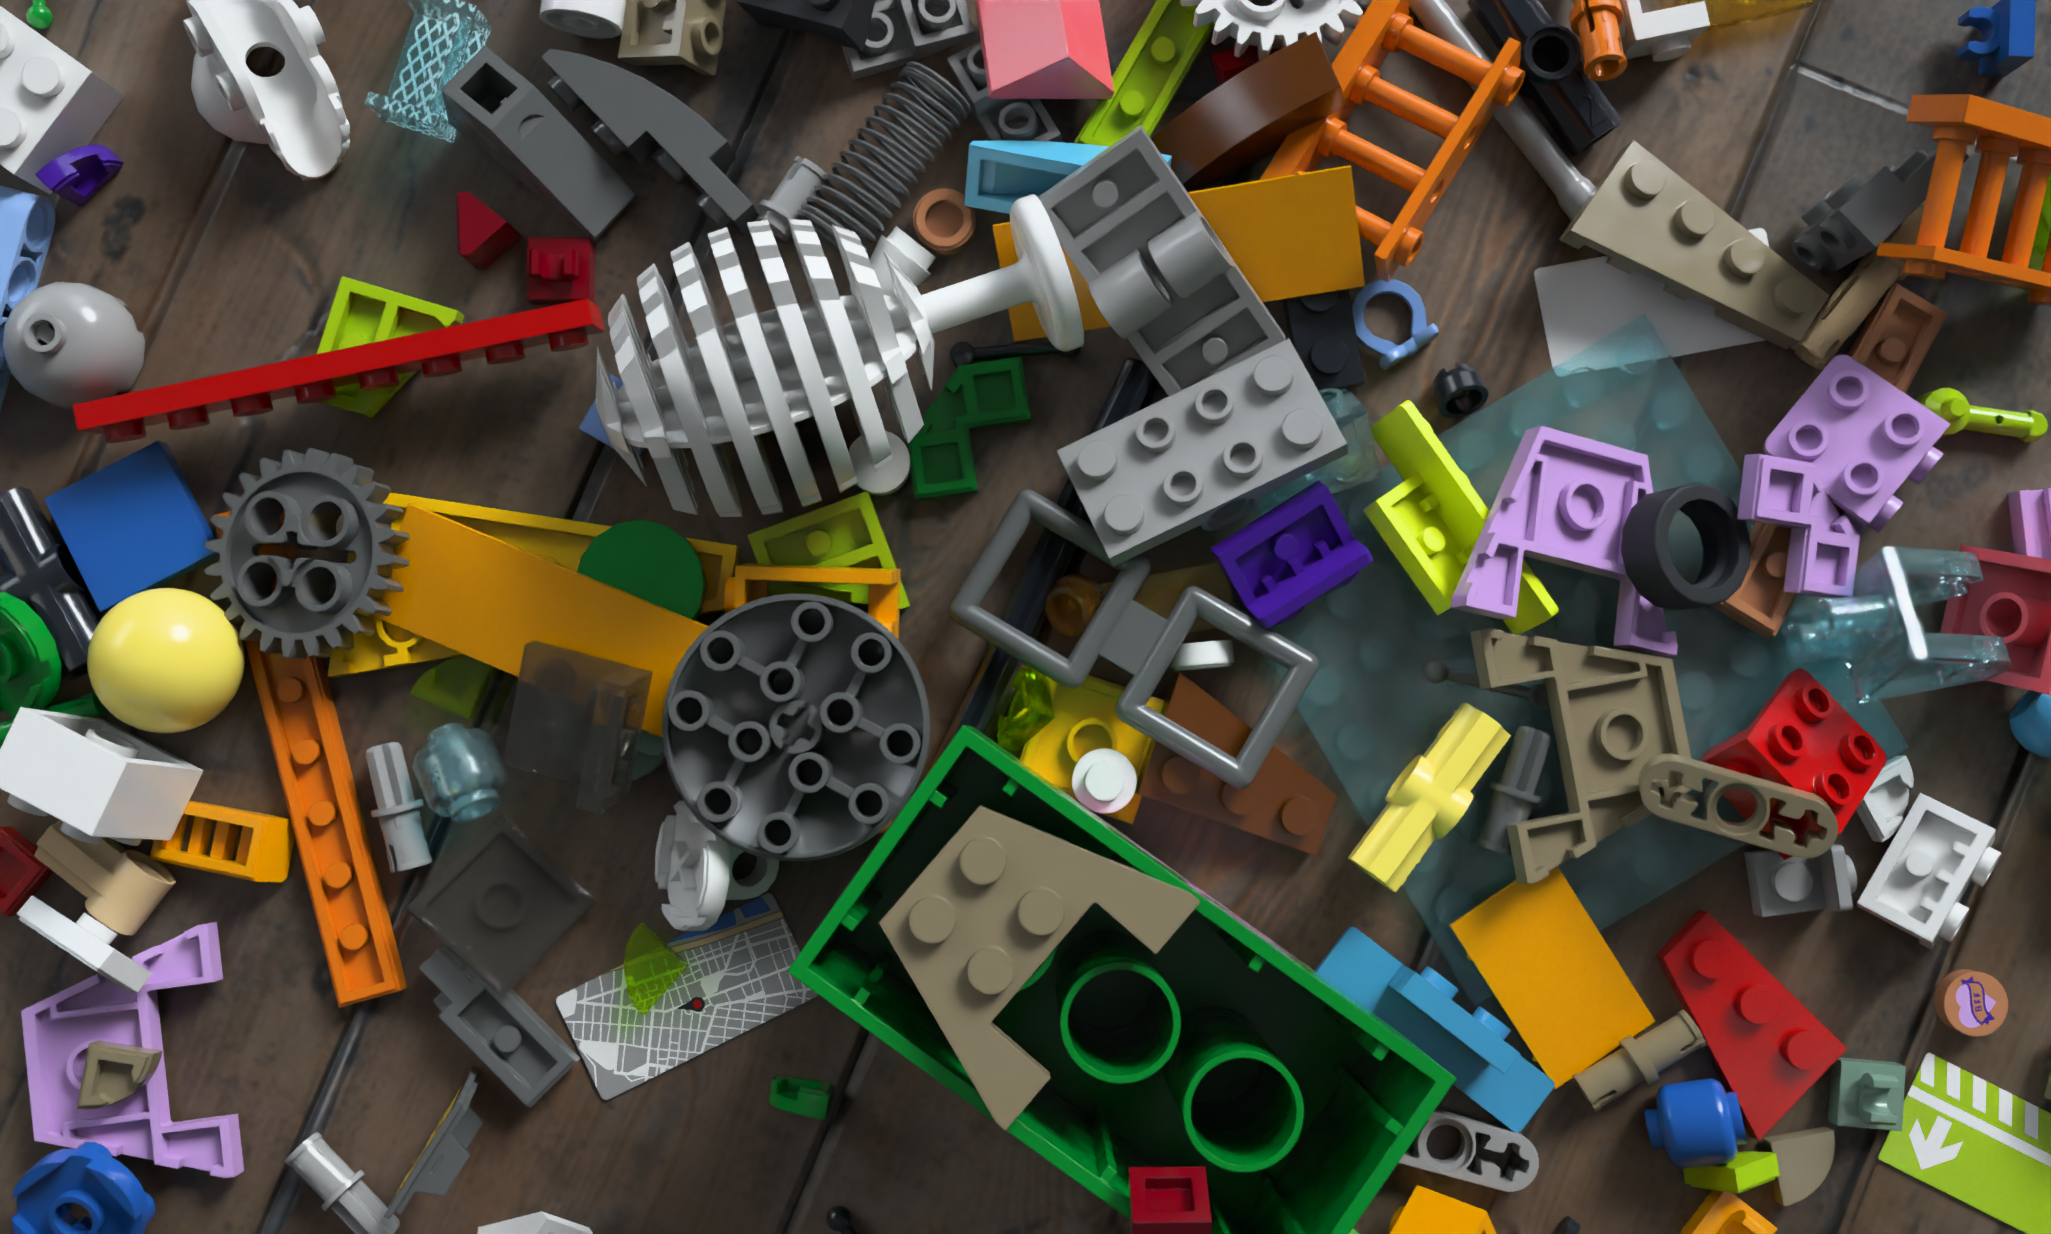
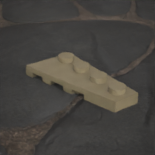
[1559,140,1829,349]

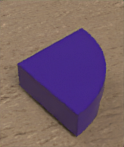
[35,145,124,206]

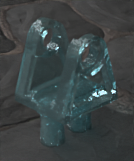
[1784,547,2012,703]

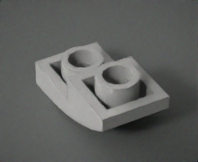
[841,0,975,80]
[947,41,1063,142]

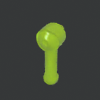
[1916,388,2048,442]

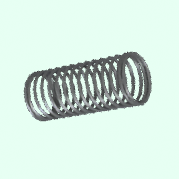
[797,61,971,254]

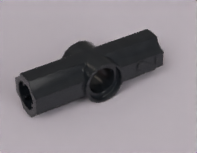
[1467,0,1623,157]
[0,486,101,680]

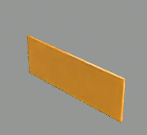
[992,165,1365,342]
[373,503,709,738]

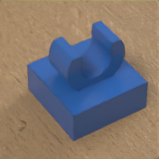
[1957,0,2036,77]

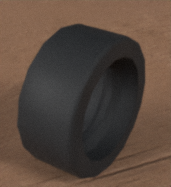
[1621,483,1751,611]

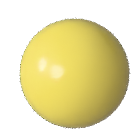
[87,588,245,733]

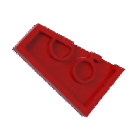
[1656,910,1847,1141]

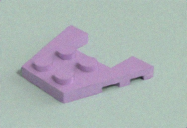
[1451,426,1678,657]
[21,922,244,1178]

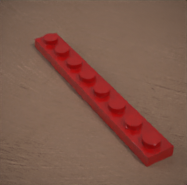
[72,299,605,443]

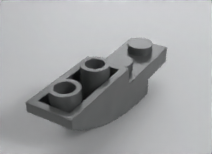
[541,48,758,236]

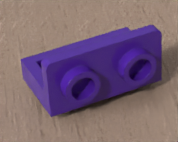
[1210,480,1373,629]

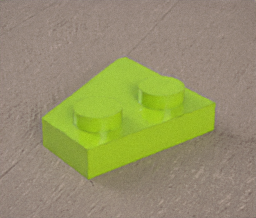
[317,276,465,418]
[747,491,910,609]

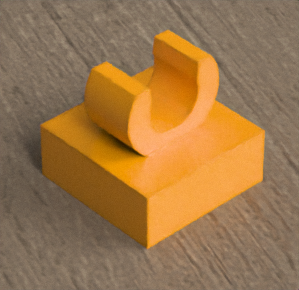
[1680,1190,1778,1234]

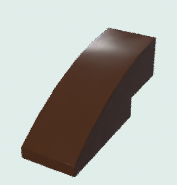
[1151,32,1346,192]

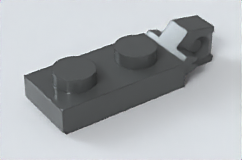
[419,945,580,1108]

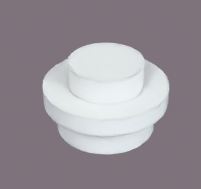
[1072,748,1137,813]

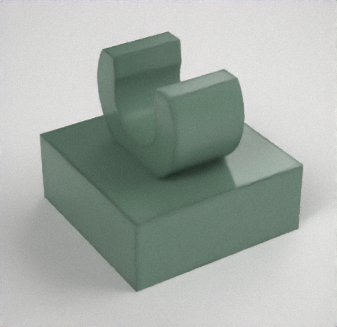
[1828,1057,1906,1131]

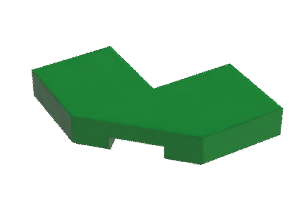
[906,356,1031,502]

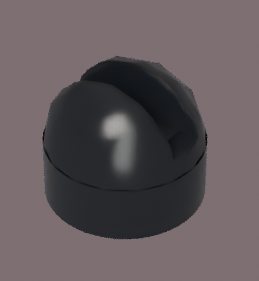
[1432,362,1489,418]

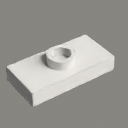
[17,895,153,993]

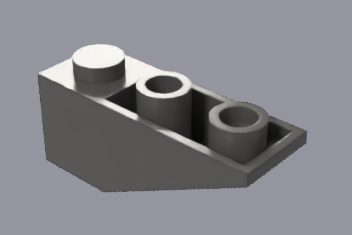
[441,46,636,241]

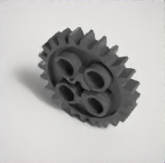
[205,448,410,659]

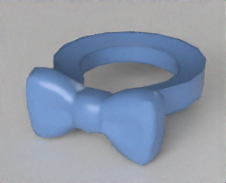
[1352,279,1439,370]

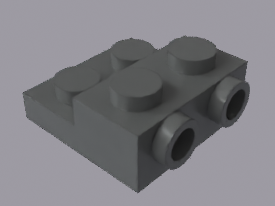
[1790,147,1969,277]

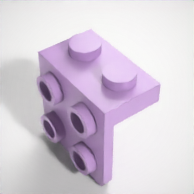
[1763,355,1950,535]

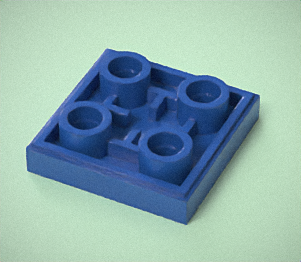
[44,440,220,613]

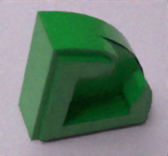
[768,1075,835,1120]

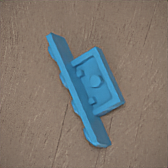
[1315,926,1554,1133]

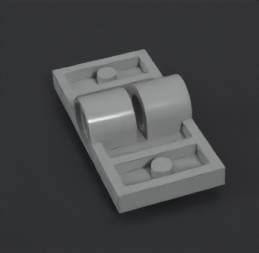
[1038,125,1286,396]
[1057,339,1348,567]

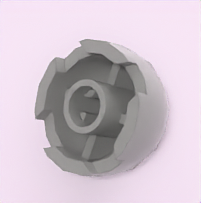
[3,282,145,410]

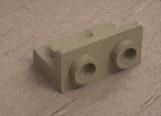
[618,0,726,76]

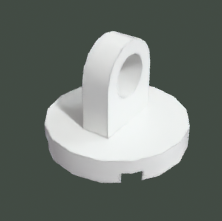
[655,801,779,931]

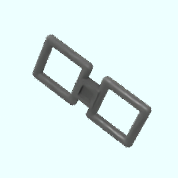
[949,489,1319,789]

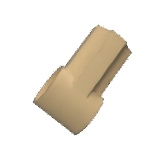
[34,820,176,936]

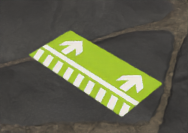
[1878,1053,2051,1234]

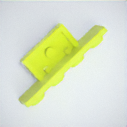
[1363,400,1559,635]

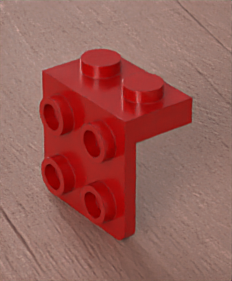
[1699,668,1887,860]

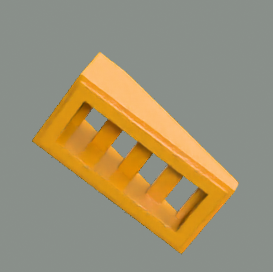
[150,800,295,882]

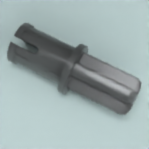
[1476,726,1551,856]

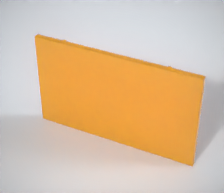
[1449,866,1655,1089]

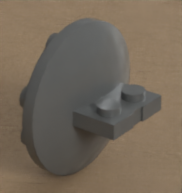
[662,594,931,861]

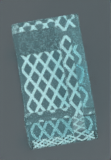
[365,0,493,143]

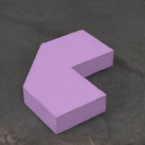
[1737,454,1860,601]

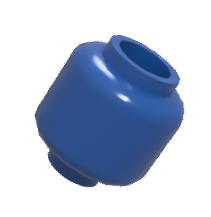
[1644,1078,1747,1169]

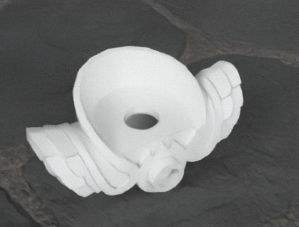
[183,0,350,181]

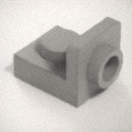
[1744,844,1857,917]

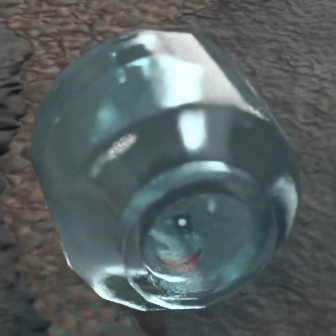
[412,723,509,823]

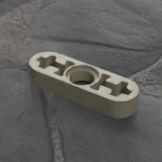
[1638,753,1838,858]

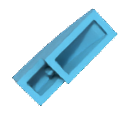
[964,140,1172,214]

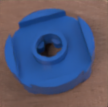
[11,1142,156,1234]

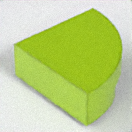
[1683,1151,1780,1194]

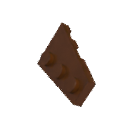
[1134,672,1337,856]

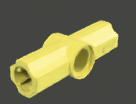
[1348,703,1511,893]

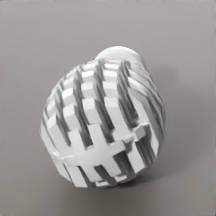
[596,194,1084,517]

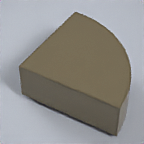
[77,1040,163,1110]
[1763,1126,1835,1207]

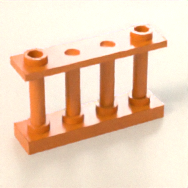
[1259,0,1525,283]
[1877,94,2051,306]

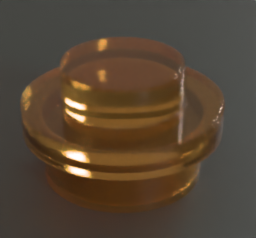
[1046,574,1105,637]

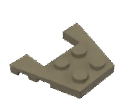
[1470,628,1693,884]
[879,805,1201,1131]

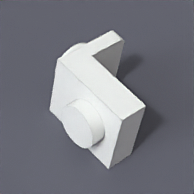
[1619,0,1710,62]

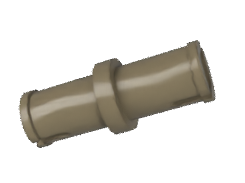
[1572,1009,1707,1112]

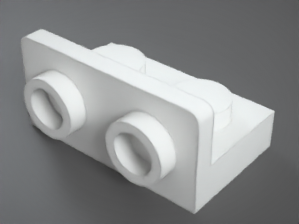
[1857,793,2001,950]

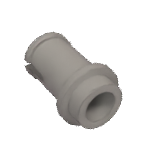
[756,156,826,241]

